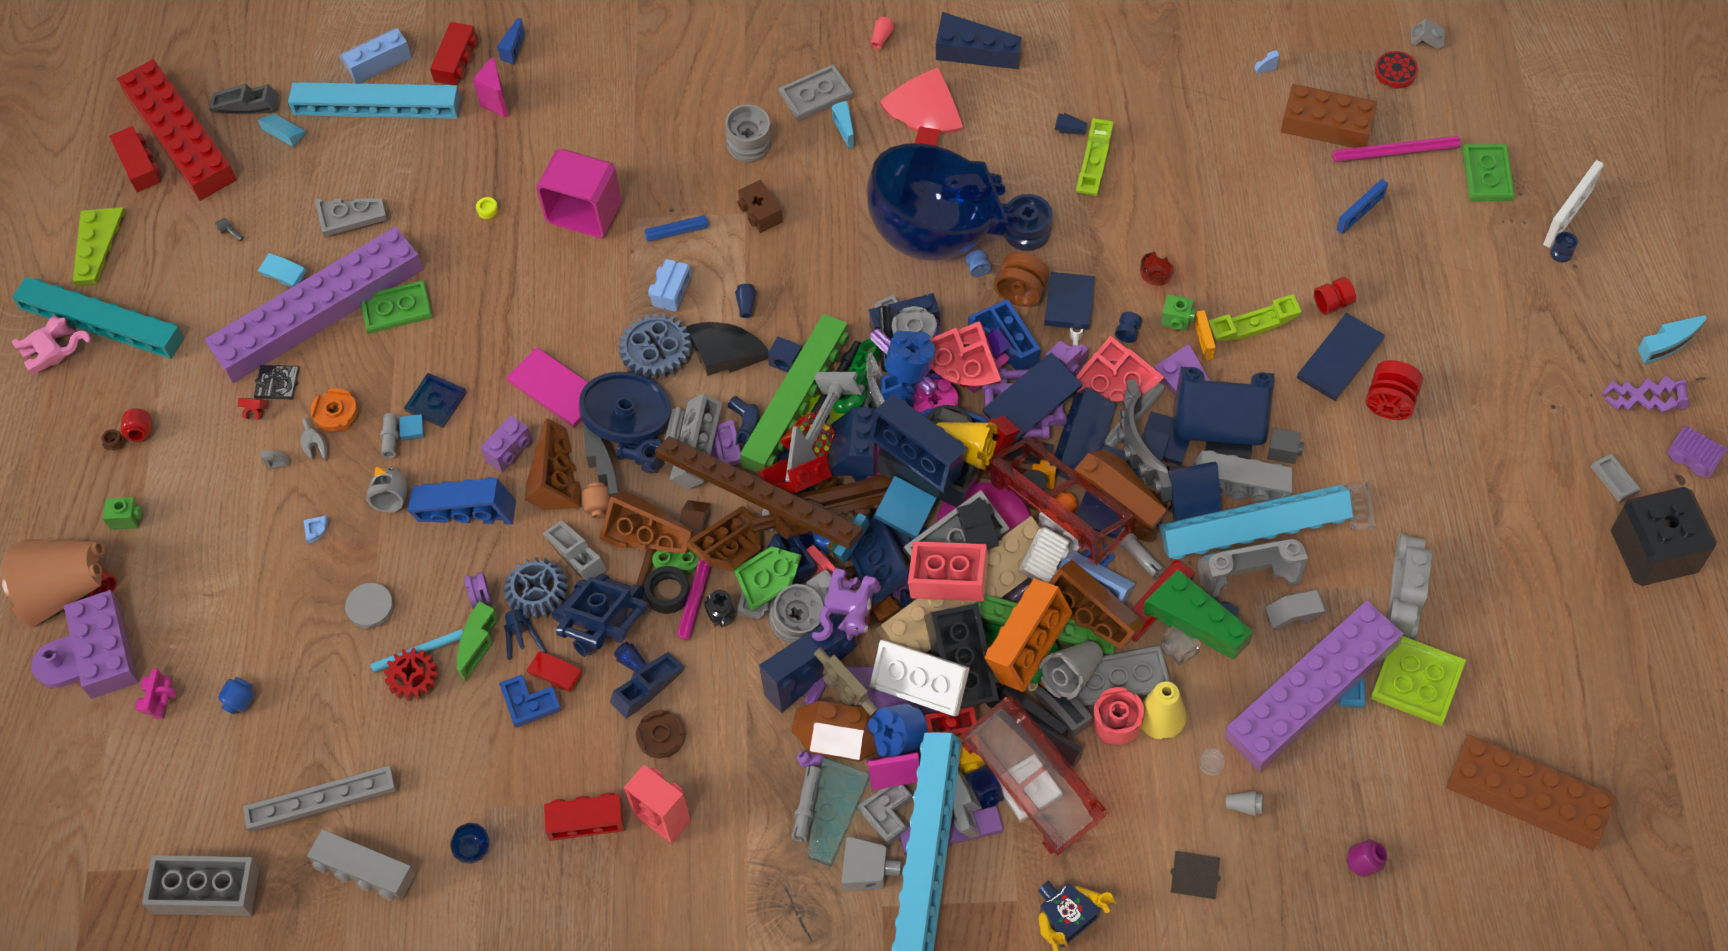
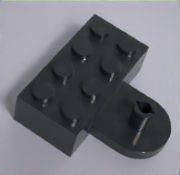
[875,405,981,507]

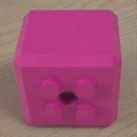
[536,148,622,238]

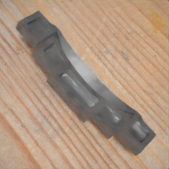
[1117,379,1172,502]

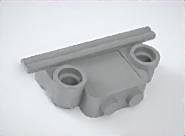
[1387,533,1432,640]

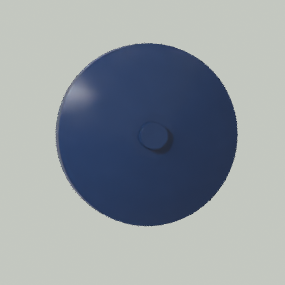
[579,372,671,444]

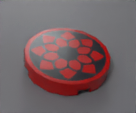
[1375,51,1418,89]

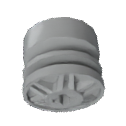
[725,104,770,162]
[769,584,824,643]

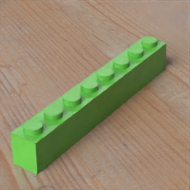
[739,314,850,472]

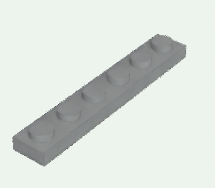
[243,766,396,832]

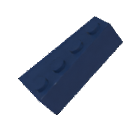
[936,12,1022,69]

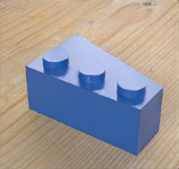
[968,299,1041,370]

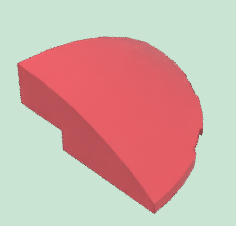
[880,68,963,134]
[930,321,1002,387]
[1076,336,1164,402]

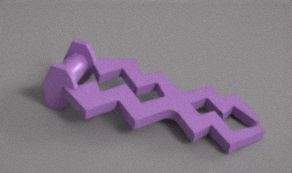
[1602,376,1689,414]

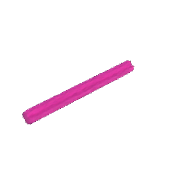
[1332,136,1461,162]

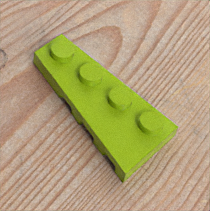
[73,207,126,286]

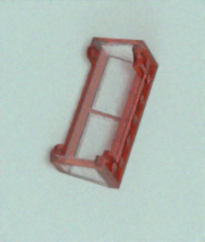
[960,696,1110,856]

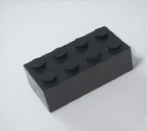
[924,603,999,709]

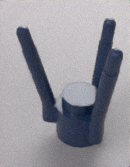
[504,609,547,660]

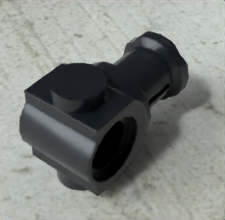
[704,590,736,628]

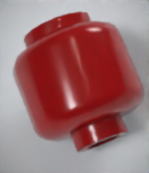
[121,408,152,442]

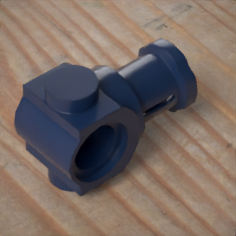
[617,439,665,474]

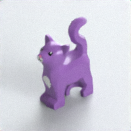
[812,568,881,641]

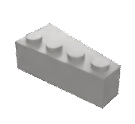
[1192,451,1292,502]

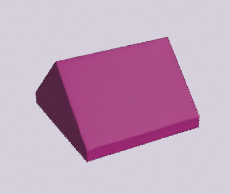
[473,58,508,117]
[866,751,919,790]

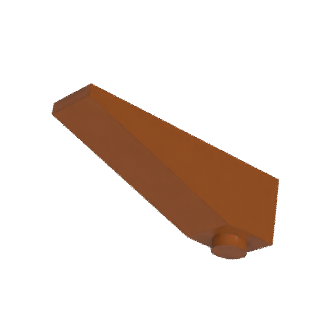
[525,418,580,510]
[1074,449,1167,529]
[599,491,693,553]

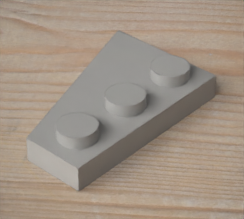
[315,198,387,237]

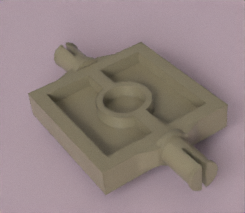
[814,647,878,716]

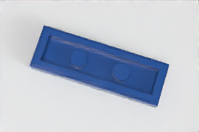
[1336,179,1388,234]

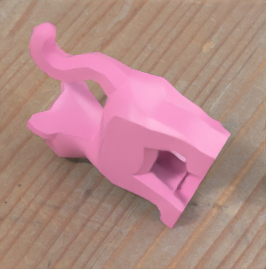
[12,316,91,375]

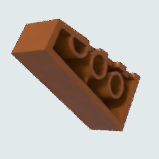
[1049,559,1146,649]

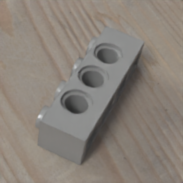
[670,393,722,490]

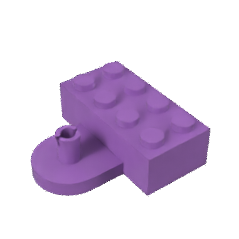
[31,590,139,699]

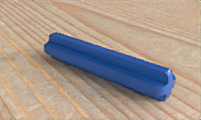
[644,215,708,241]

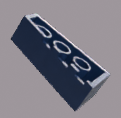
[759,614,857,713]

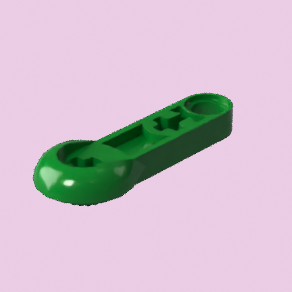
[832,338,881,414]

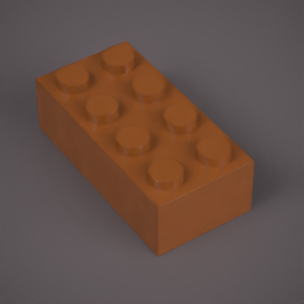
[1281,84,1377,148]

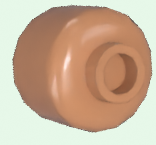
[582,482,611,518]

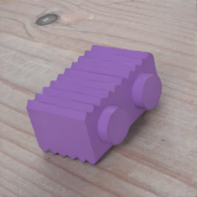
[1667,425,1728,478]

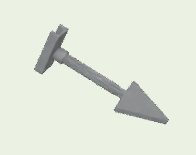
[786,372,865,482]

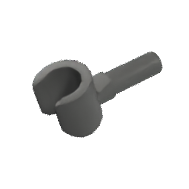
[215,218,243,241]

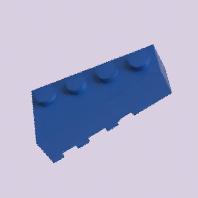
[408,477,516,525]

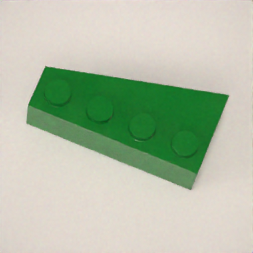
[1143,570,1253,660]

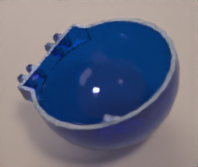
[866,143,1018,261]

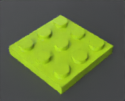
[1370,636,1466,726]

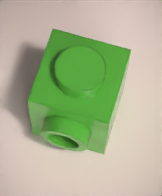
[103,497,143,530]

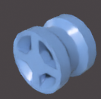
[965,250,991,277]

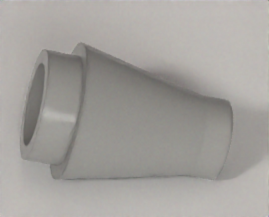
[1226,791,1263,816]

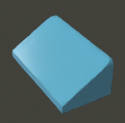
[258,114,306,147]

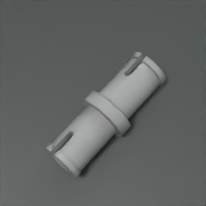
[380,413,399,459]

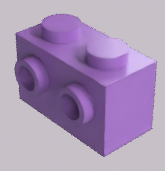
[480,416,532,472]

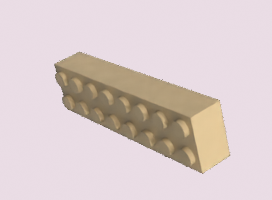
[875,516,1040,653]

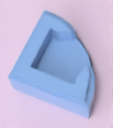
[1254,50,1279,74]
[304,515,329,544]

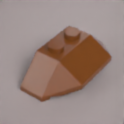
[685,506,761,571]
[791,701,878,762]

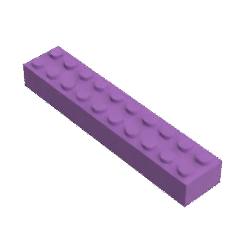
[204,227,424,383]

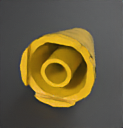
[936,422,997,470]

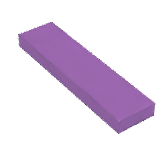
[900,806,1003,855]

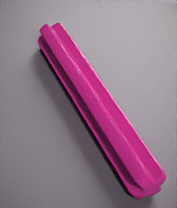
[677,559,711,640]

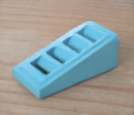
[832,101,854,149]

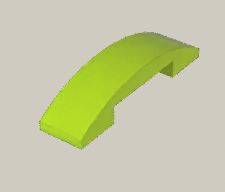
[1076,118,1114,196]
[1208,294,1302,341]

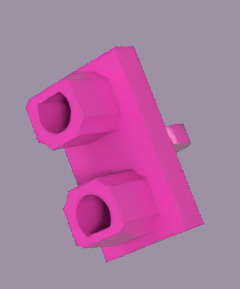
[135,669,177,719]

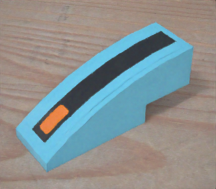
[1638,315,1707,364]

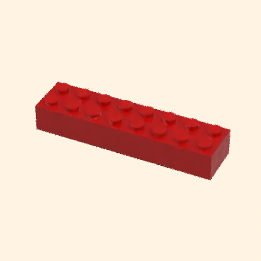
[116,59,237,201]

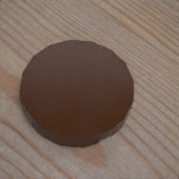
[636,710,686,759]

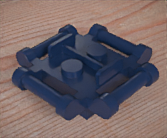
[552,574,649,650]

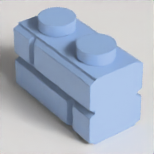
[648,259,692,312]

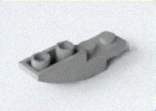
[953,769,981,839]

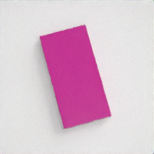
[506,347,588,428]

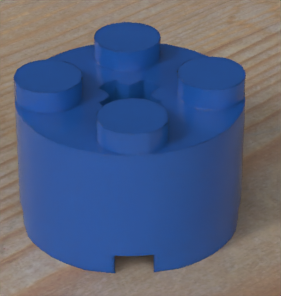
[885,331,936,384]
[868,703,927,757]

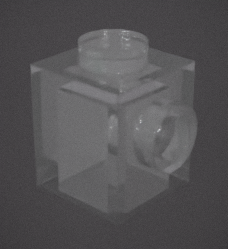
[1161,626,1201,666]

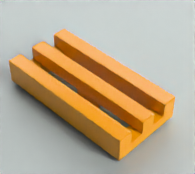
[1194,310,1216,361]

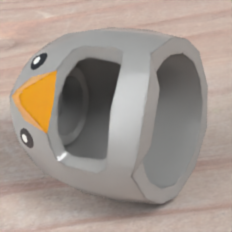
[366,466,408,513]

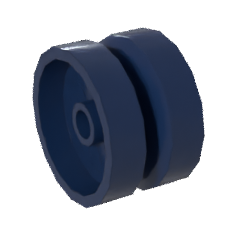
[1004,194,1052,251]

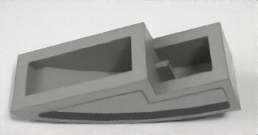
[543,520,607,582]

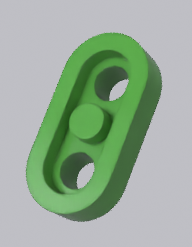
[652,549,699,574]

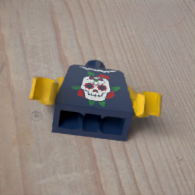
[1038,881,1117,951]

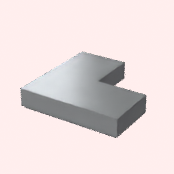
[857,785,913,845]

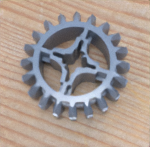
[503,557,569,620]

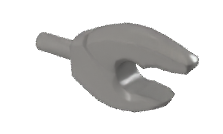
[301,418,327,460]

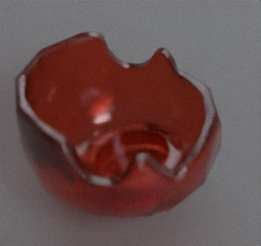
[1140,252,1174,286]

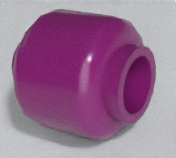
[1347,839,1387,877]

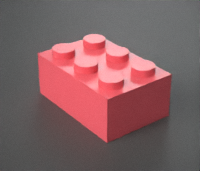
[908,541,989,601]
[624,765,691,844]

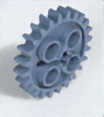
[618,313,692,380]

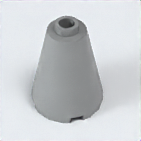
[1039,641,1103,699]

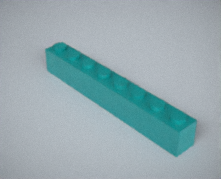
[12,277,184,359]

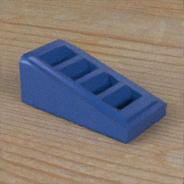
[497,18,525,65]

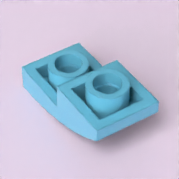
[258,253,307,287]

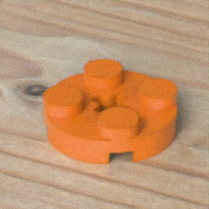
[311,388,358,431]

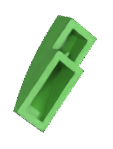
[457,601,499,681]

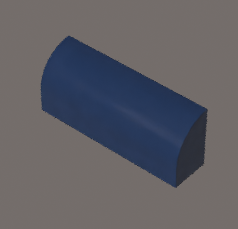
[1051,387,1117,482]

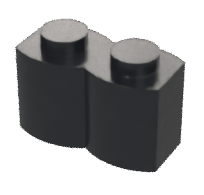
[956,499,1002,550]

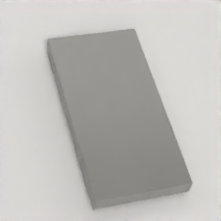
[1076,645,1171,709]

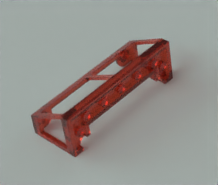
[989,436,1135,566]

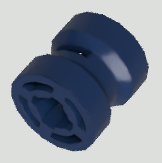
[1550,232,1578,263]
[1115,312,1142,343]

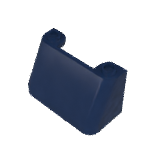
[1173,366,1275,445]

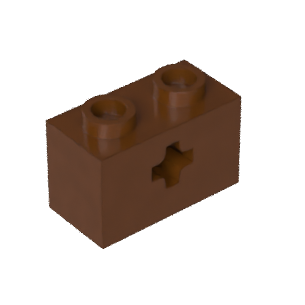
[737,180,783,233]

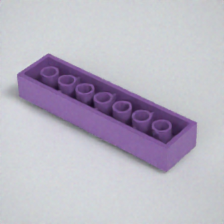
[1225,600,1404,772]

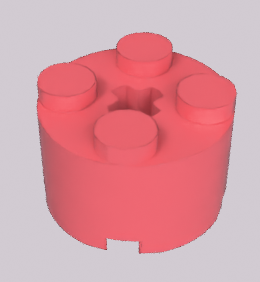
[1092,687,1144,745]

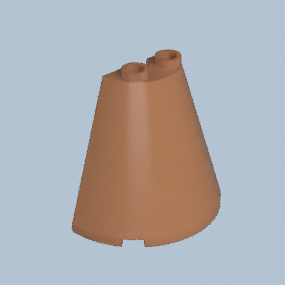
[2,539,105,628]

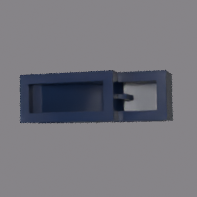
[610,652,684,719]

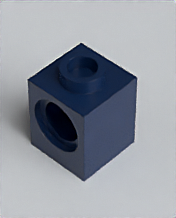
[767,336,802,373]

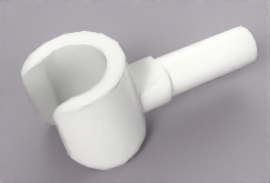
[1069,328,1083,347]

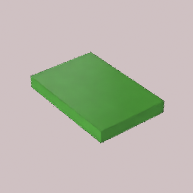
[1462,144,1515,201]
[361,280,433,334]

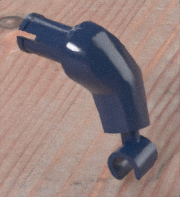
[728,396,760,445]

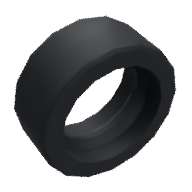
[644,566,690,614]

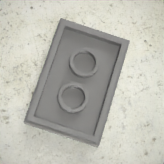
[778,64,853,121]

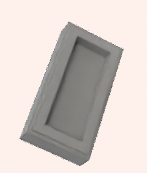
[1590,453,1640,503]

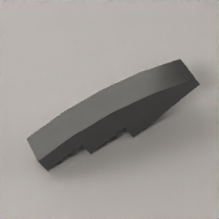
[582,421,619,496]

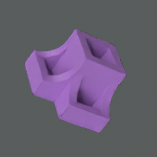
[1045,340,1089,376]

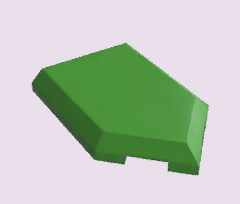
[734,546,801,611]

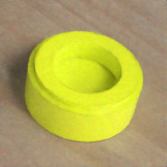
[476,197,499,219]

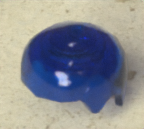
[450,822,489,864]

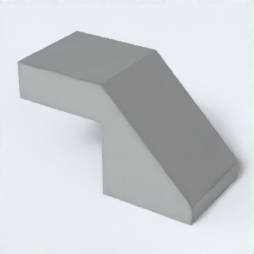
[1265,590,1327,630]

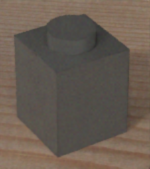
[1267,428,1304,464]

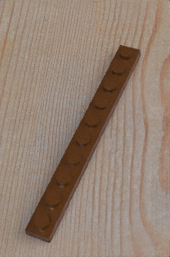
[655,436,863,550]

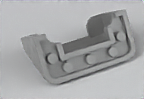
[1197,539,1308,600]

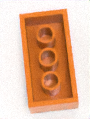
[984,578,1073,692]

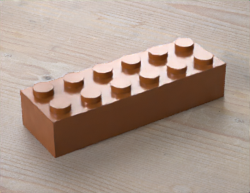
[1446,734,1616,851]

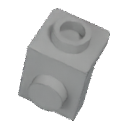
[1410,18,1445,49]

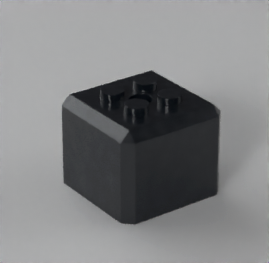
[1611,487,1717,586]

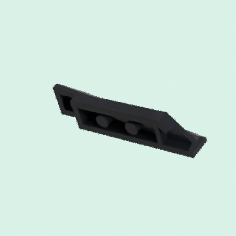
[986,684,1082,778]

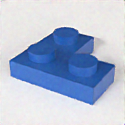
[499,674,562,728]

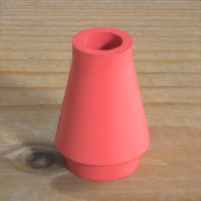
[870,17,894,49]

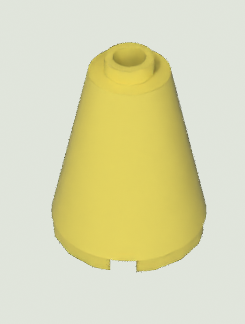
[1141,682,1187,739]

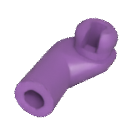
[797,751,826,768]

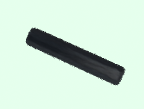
[878,305,892,372]

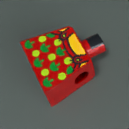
[780,409,835,457]

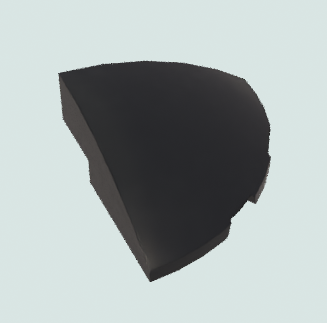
[686,322,769,376]

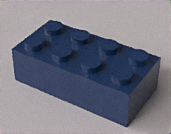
[869,394,968,492]

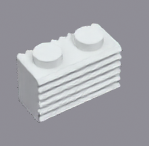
[1018,527,1069,583]

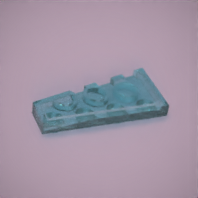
[807,758,870,867]

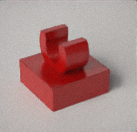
[237,398,268,420]

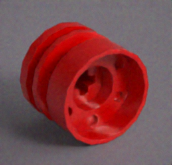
[1365,360,1423,420]

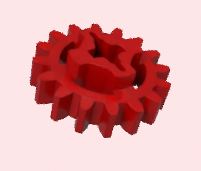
[384,648,438,701]

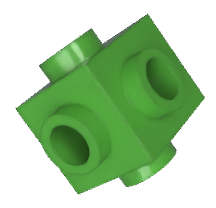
[1161,295,1196,330]

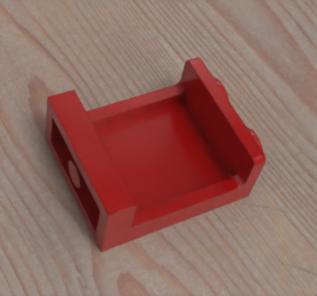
[757,455,832,493]

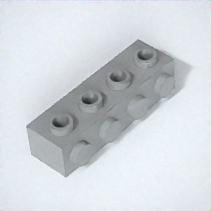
[307,829,416,901]

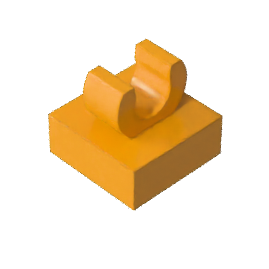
[1032,460,1056,489]

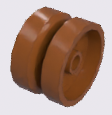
[994,252,1050,307]

